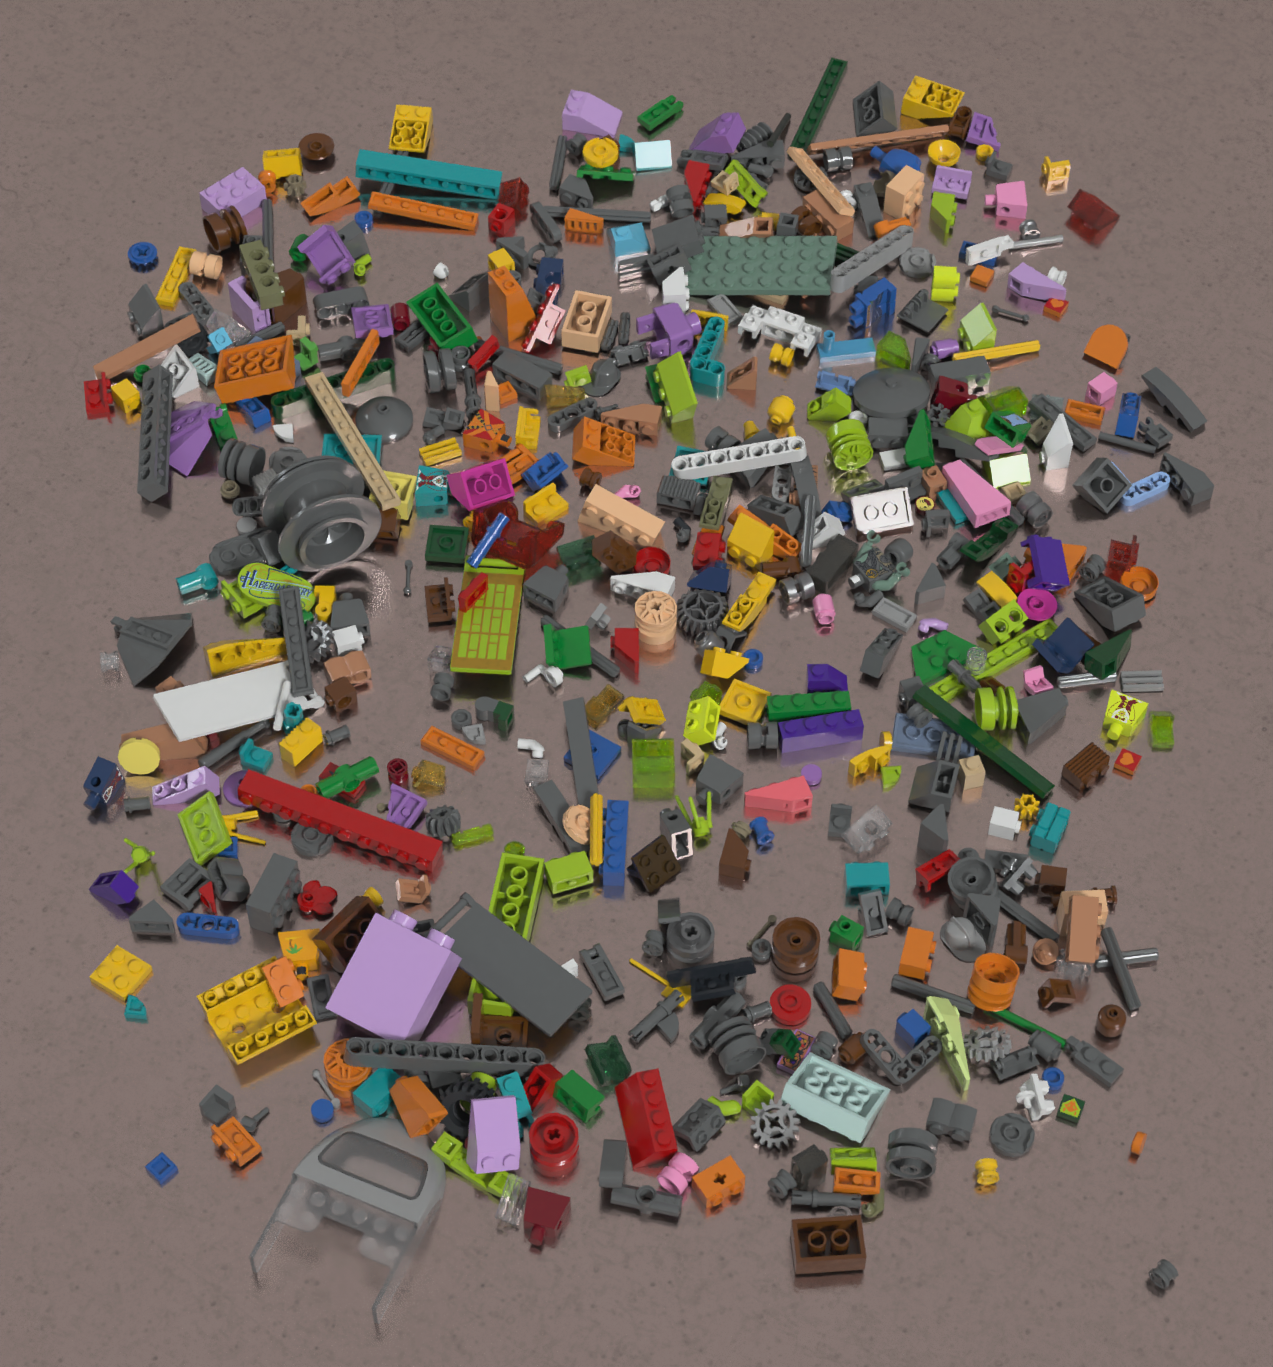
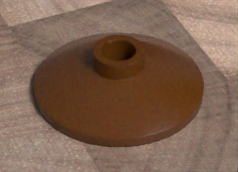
[298,133,334,160]

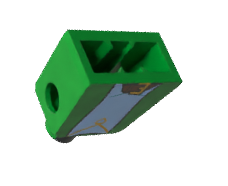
[984,411,1031,448]

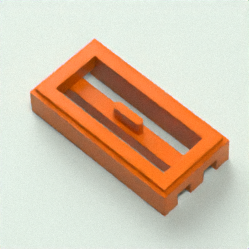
[1064,399,1106,426]

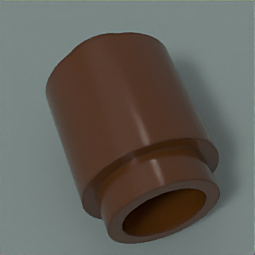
[838,1032,871,1064]

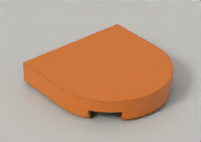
[1083,325,1128,369]

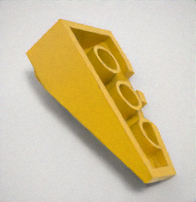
[203,637,287,677]

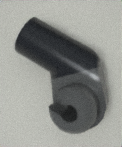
[673,517,691,542]

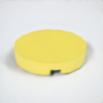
[118,738,160,775]

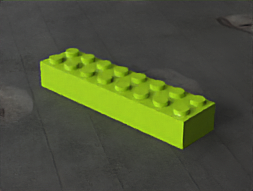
[467,852,545,1016]

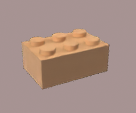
[561,290,612,353]

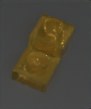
[585,684,625,723]

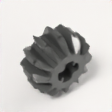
[425,805,461,838]

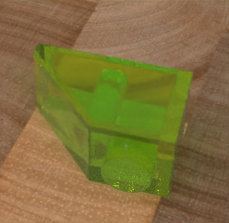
[876,331,911,370]

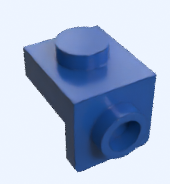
[822,500,853,522]

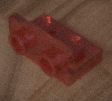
[498,177,529,215]

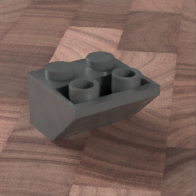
[908,760,960,812]

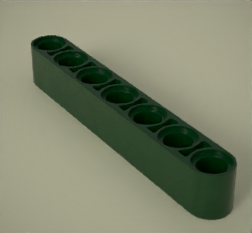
[271,358,396,419]

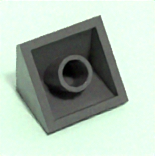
[449,270,492,312]
[917,804,949,858]
[963,893,1001,948]

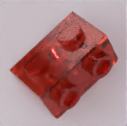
[1106,535,1140,572]

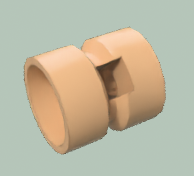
[189,251,223,280]

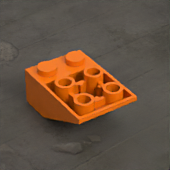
[572,416,635,466]

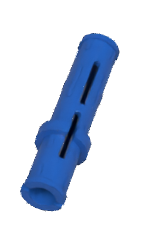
[466,512,510,569]

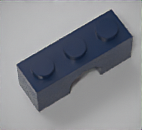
[533,257,564,306]

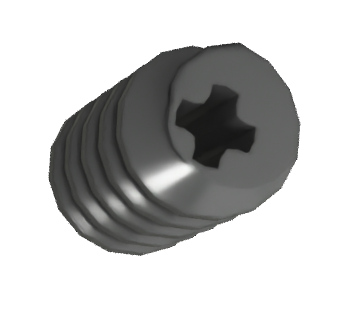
[736,122,773,152]

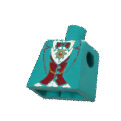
[415,465,451,507]

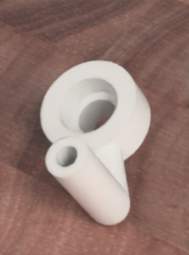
[522,664,563,687]

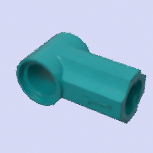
[175,563,219,595]
[282,702,305,736]

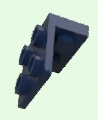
[1032,617,1094,674]

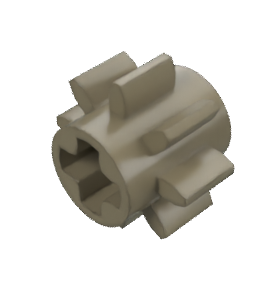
[283,174,307,197]

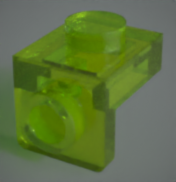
[690,680,722,704]

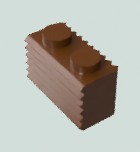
[1061,742,1110,790]

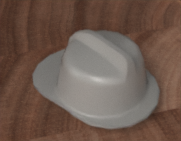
[940,916,986,962]

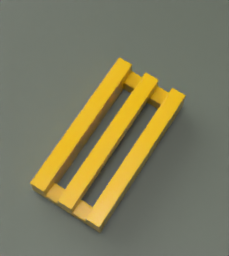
[419,437,462,466]

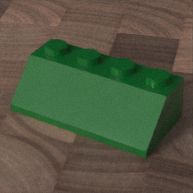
[406,282,478,350]

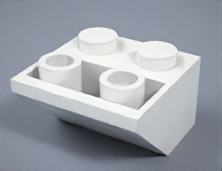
[662,267,689,314]

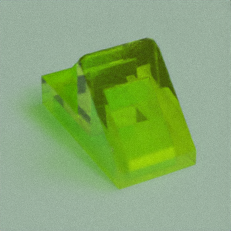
[1149,711,1175,748]

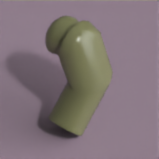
[861,1188,884,1218]

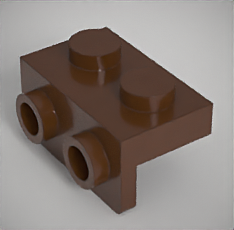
[424,577,455,623]

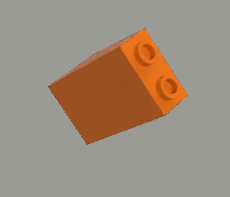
[488,265,537,343]

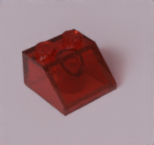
[1067,189,1120,230]

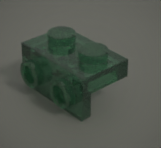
[556,535,600,571]
[584,1035,632,1086]

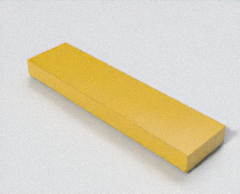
[155,246,197,307]

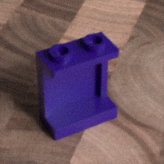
[1020,535,1070,592]

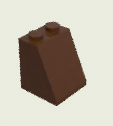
[245,268,307,325]

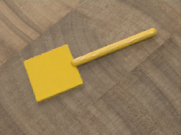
[629,958,691,1008]

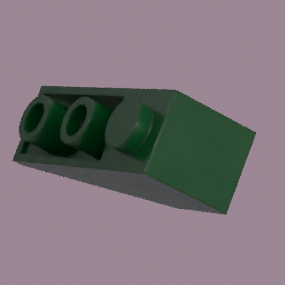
[1084,629,1132,680]

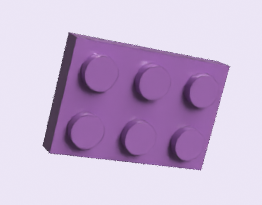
[351,304,394,339]

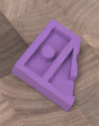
[966,112,1001,152]
[386,783,427,829]

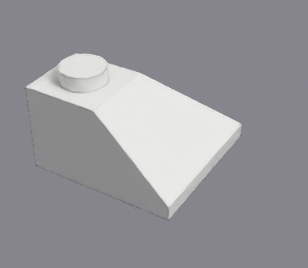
[1039,413,1073,471]

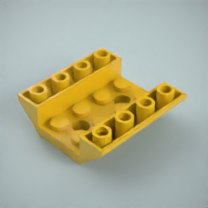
[197,956,317,1065]

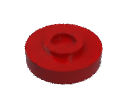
[633,547,671,575]
[770,984,811,1025]

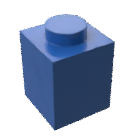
[895,1009,931,1049]

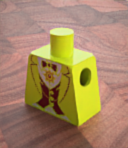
[1103,690,1149,740]

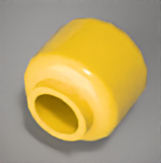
[767,395,795,425]

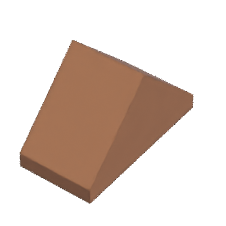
[727,356,758,390]

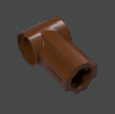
[762,556,802,579]
[1004,921,1028,965]

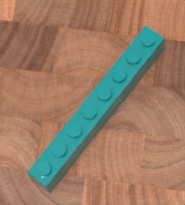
[356,149,503,200]

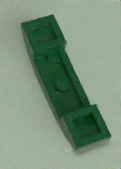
[960,517,1018,561]

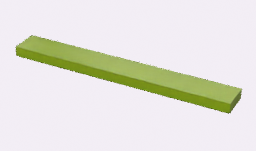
[929,618,1058,701]

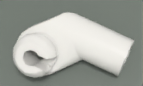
[712,722,728,750]
[517,738,545,758]

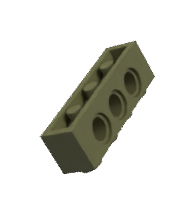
[239,240,285,311]

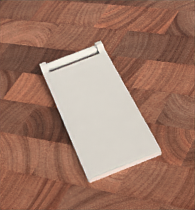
[153,660,325,742]

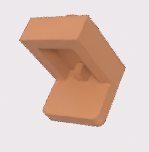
[395,875,431,904]

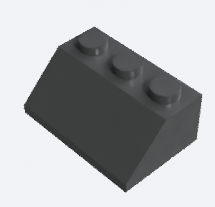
[853,81,898,137]

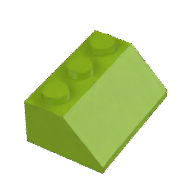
[653,351,698,423]

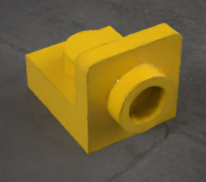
[1041,156,1071,181]

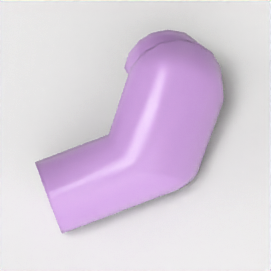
[918,618,949,633]

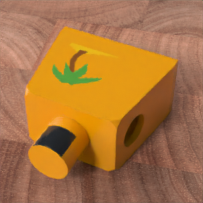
[278,928,320,981]

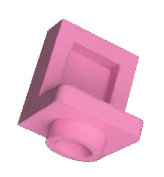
[1023,665,1053,695]

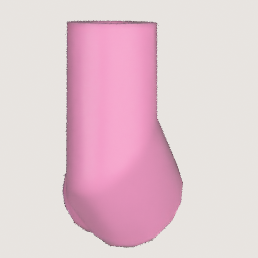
[615,485,641,499]

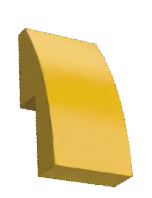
[704,193,746,214]
[976,571,1018,609]
[848,745,891,777]

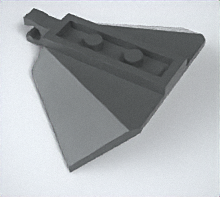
[110,613,192,686]

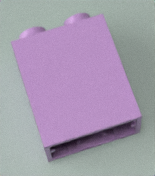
[325,909,462,1041]

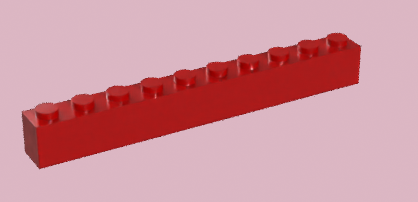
[237,769,443,872]

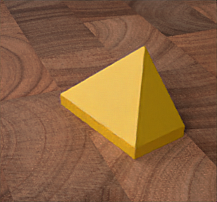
[691,309,729,331]

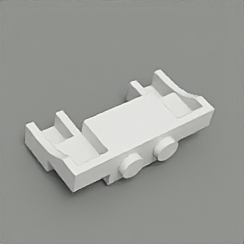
[738,306,822,357]

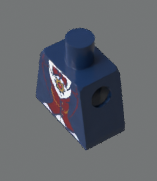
[83,756,125,810]

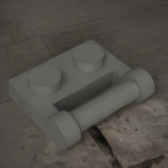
[160,858,214,912]

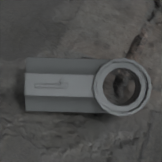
[936,532,971,570]

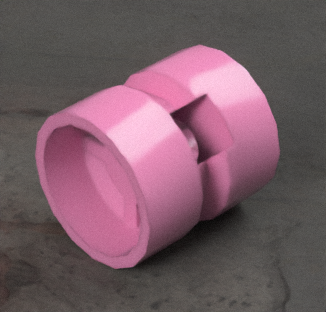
[657,1152,699,1195]

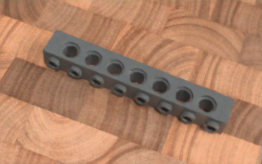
[137,364,173,502]

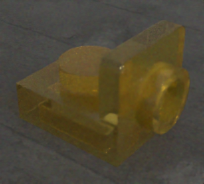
[411,759,445,788]

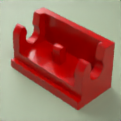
[915,849,960,893]

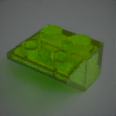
[977,386,1028,417]
[632,738,675,788]

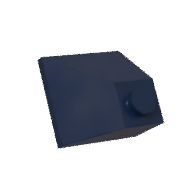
[687,560,732,593]

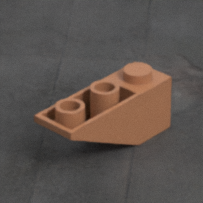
[719,217,775,238]
[601,404,662,436]

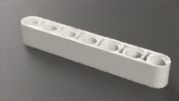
[672,436,807,480]

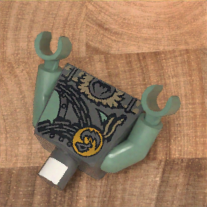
[848,530,910,593]

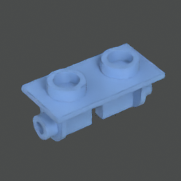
[815,370,857,396]

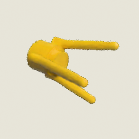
[222,810,266,844]

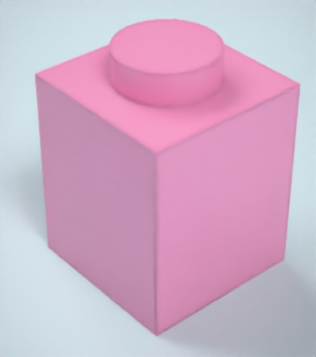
[1086,372,1118,406]

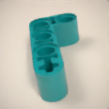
[690,317,725,387]

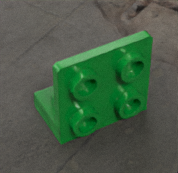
[543,624,592,670]

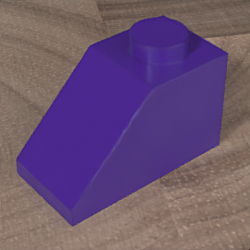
[806,664,848,694]
[88,870,139,905]

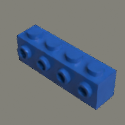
[599,800,629,886]

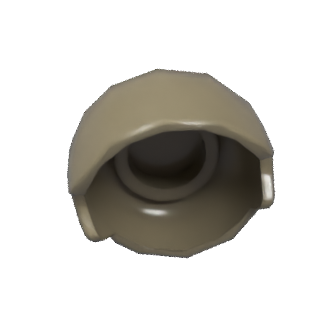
[873,170,896,198]

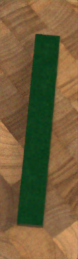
[790,57,848,153]
[912,685,1055,799]

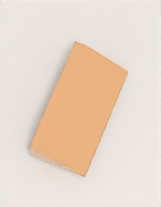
[484,371,500,411]

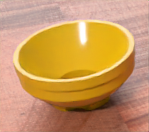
[928,140,961,167]

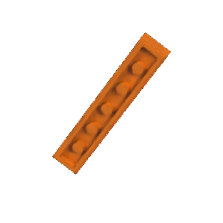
[368,191,479,231]

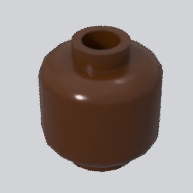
[1096,1004,1127,1037]

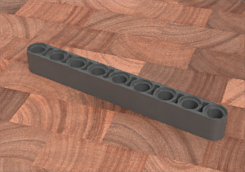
[343,1037,545,1077]

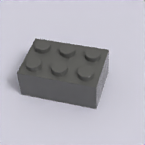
[246,853,302,935]

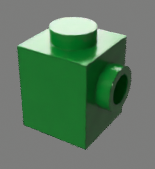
[828,915,864,951]

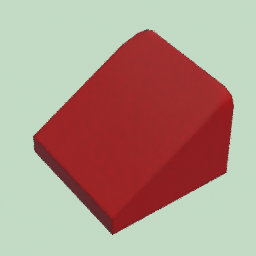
[199,881,217,914]

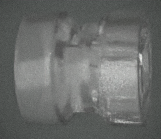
[965,646,987,675]

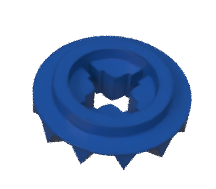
[128,242,157,266]

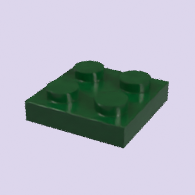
[425,525,469,563]

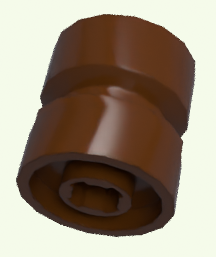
[791,205,822,236]

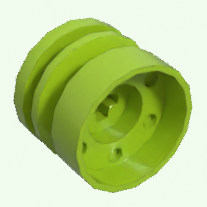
[826,419,873,471]
[974,686,1018,731]

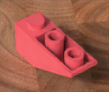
[744,775,813,812]

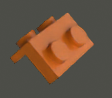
[261,956,304,1008]
[210,1116,262,1167]

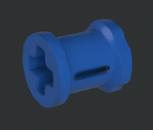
[749,816,775,845]

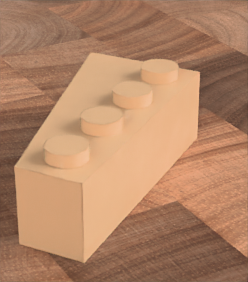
[578,484,665,547]

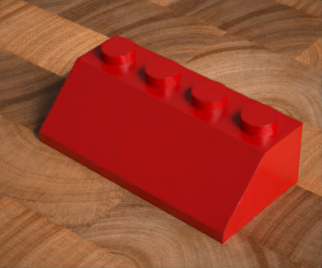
[614,1068,678,1169]

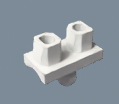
[1016,1074,1055,1121]

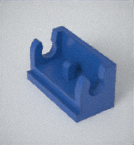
[521,452,569,492]

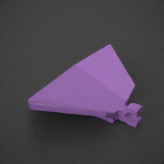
[169,401,223,477]

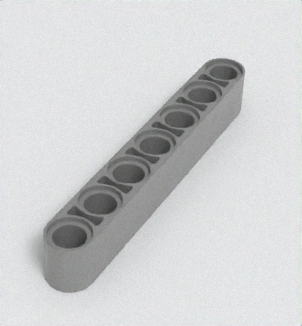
[830,225,914,293]

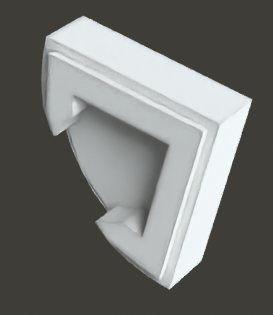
[273,424,294,443]

